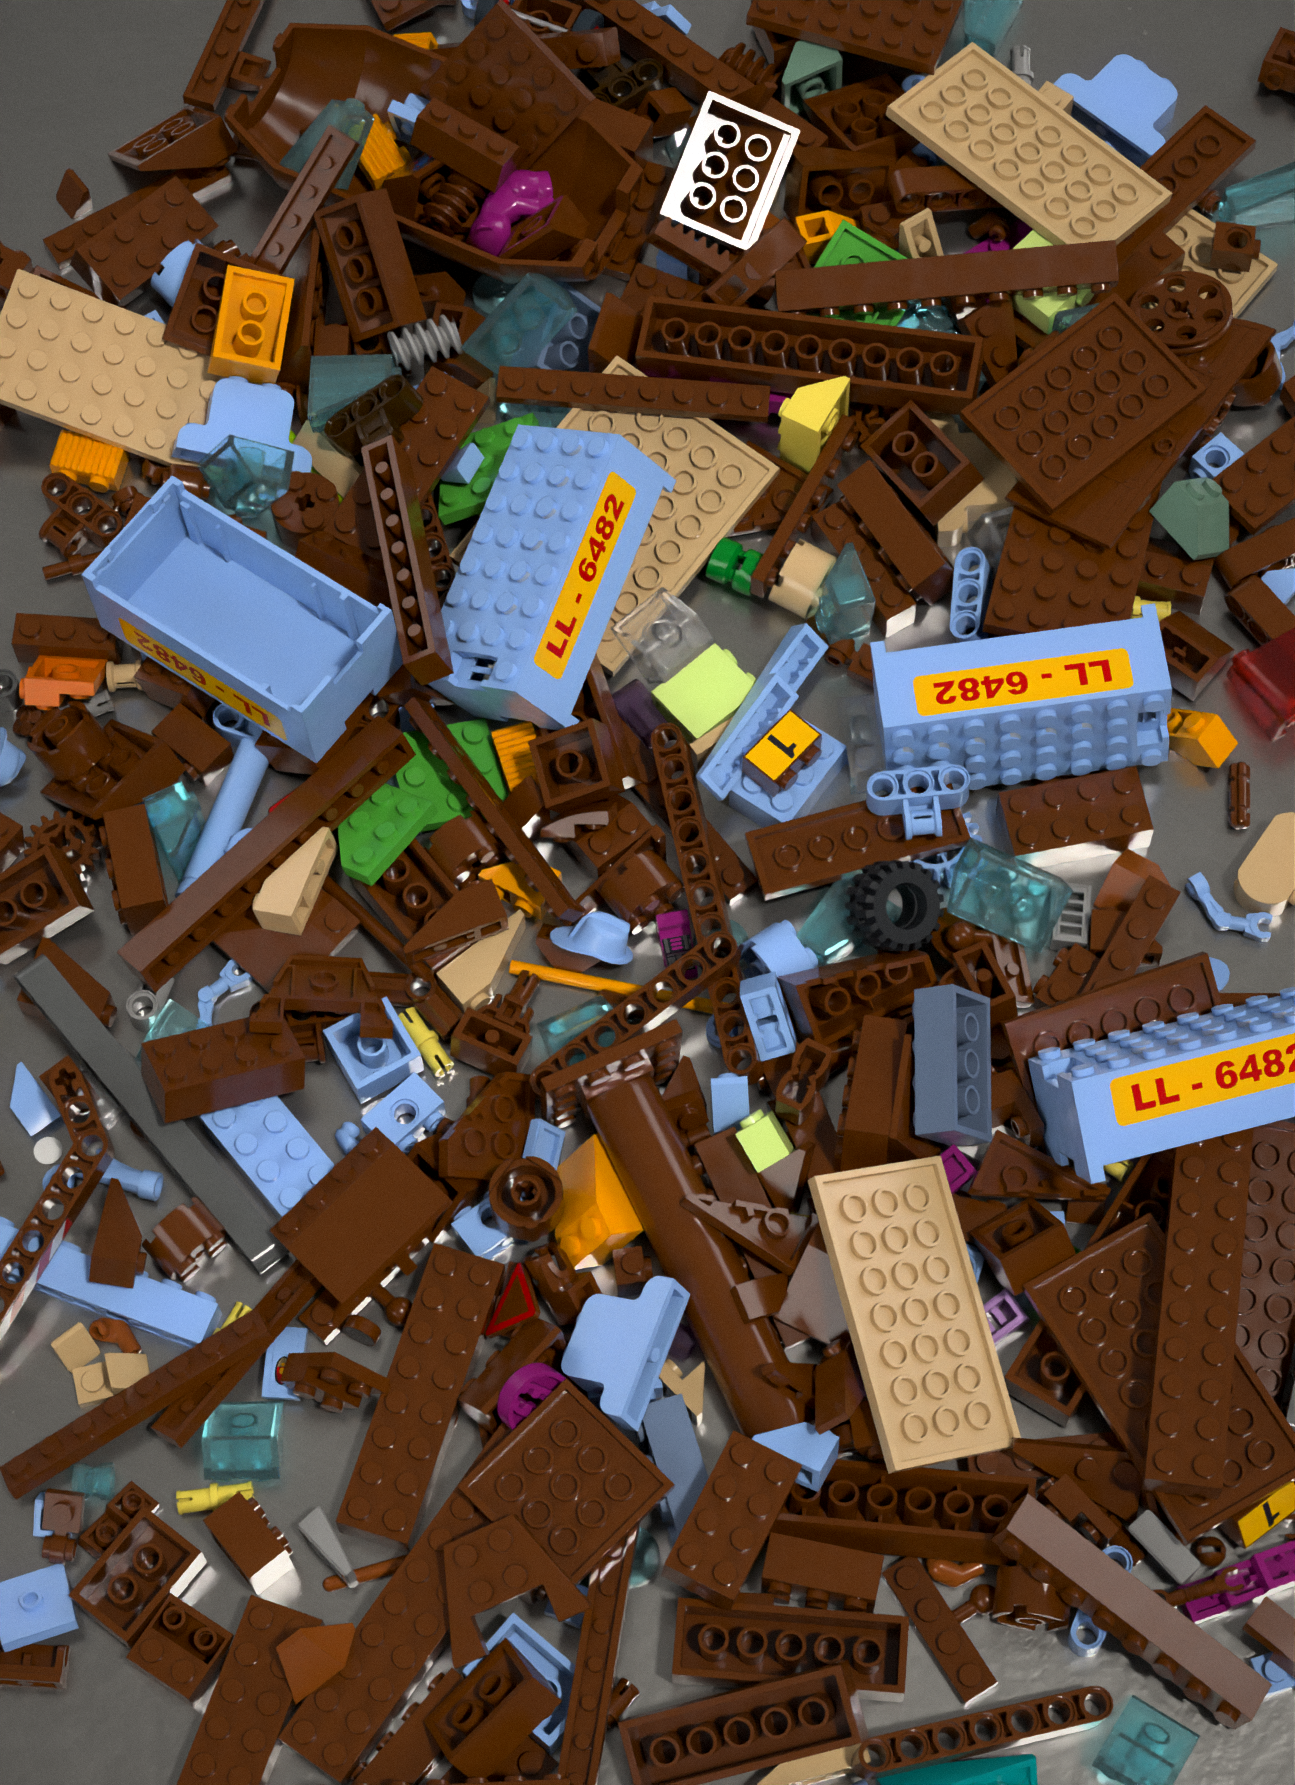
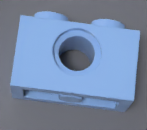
[360,1072,446,1155]
[451,1191,526,1260]

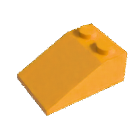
[207,265,295,384]
[555,1134,644,1270]

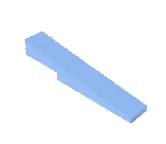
[695,623,829,801]

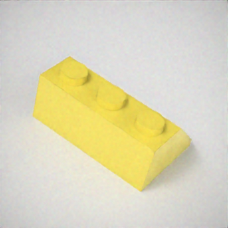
[777,376,850,474]

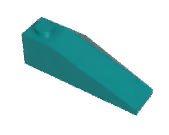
[875,1754,1038,1785]

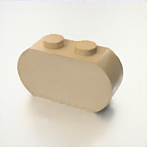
[1233,812,1295,917]

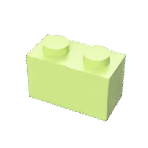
[735,1109,794,1173]

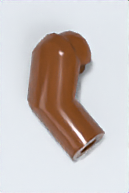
[89,1318,142,1354]
[926,1558,985,1588]

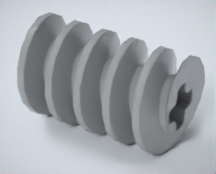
[387,315,463,371]

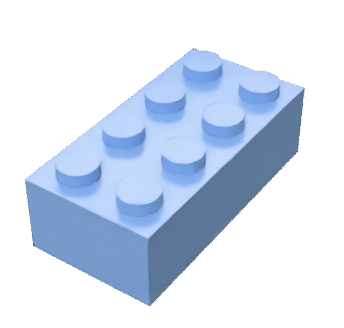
[200,1096,335,1220]

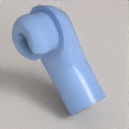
[335,1121,360,1155]

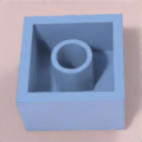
[323,996,424,1104]

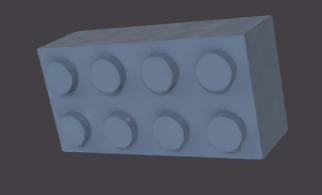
[912,984,992,1146]
[634,1393,709,1550]

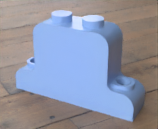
[1054,54,1178,167]
[172,376,312,480]
[561,1276,691,1432]

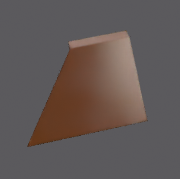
[1093,848,1171,912]
[276,1623,355,1705]

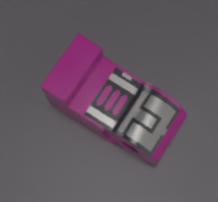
[656,909,698,980]

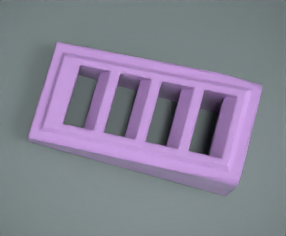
[983,1288,1031,1345]

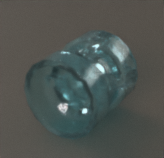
[72,1462,116,1501]

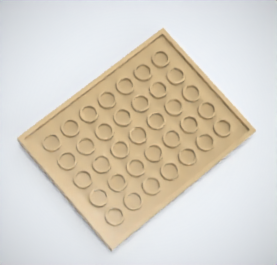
[449,356,780,677]

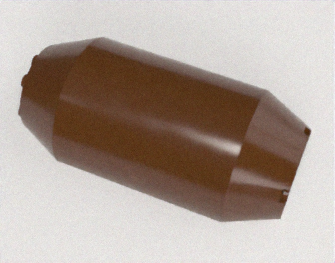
[224,23,643,285]

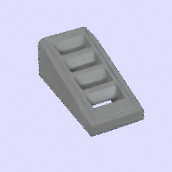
[1050,882,1092,951]
[298,1506,359,1588]

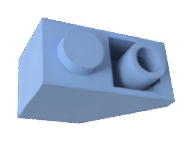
[711,1073,750,1136]

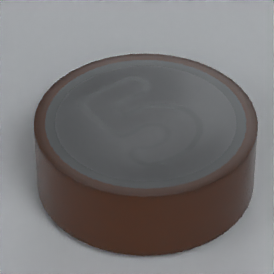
[342,1315,381,1346]

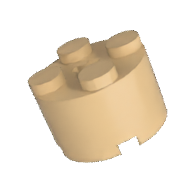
[768,538,842,619]

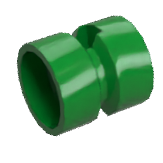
[706,537,763,597]

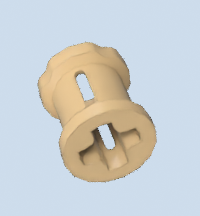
[106,660,143,693]

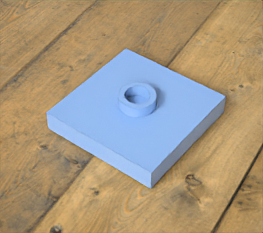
[0,1564,79,1652]

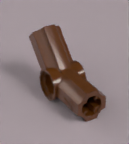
[369,971,464,1041]

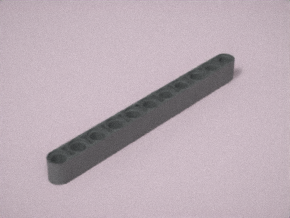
[13,954,289,1275]

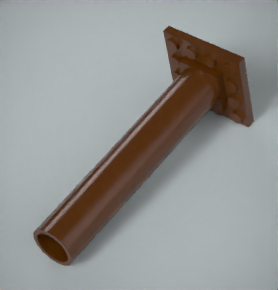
[541,1019,815,1439]

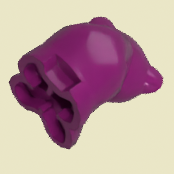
[465,169,554,257]

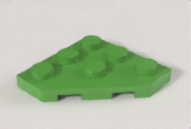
[338,783,438,886]

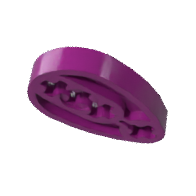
[497,1363,566,1430]

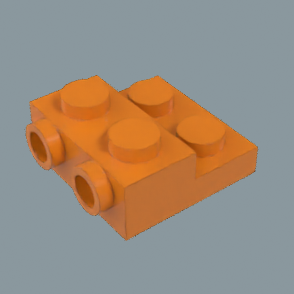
[19,655,108,710]

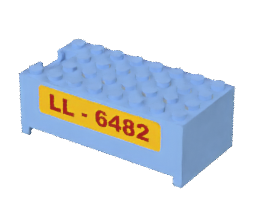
[428,424,676,730]
[81,476,403,763]
[870,603,1172,794]
[1028,987,1295,1184]

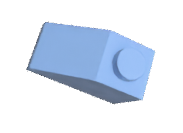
[752,1422,840,1492]

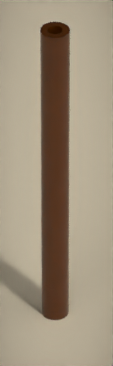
[322,875,434,982]

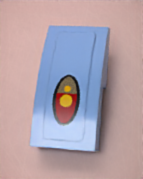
[261,1327,308,1401]

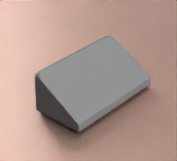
[1128,1510,1200,1586]

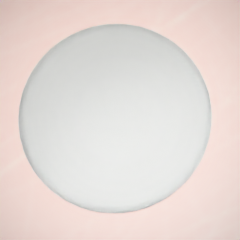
[34,1137,63,1164]

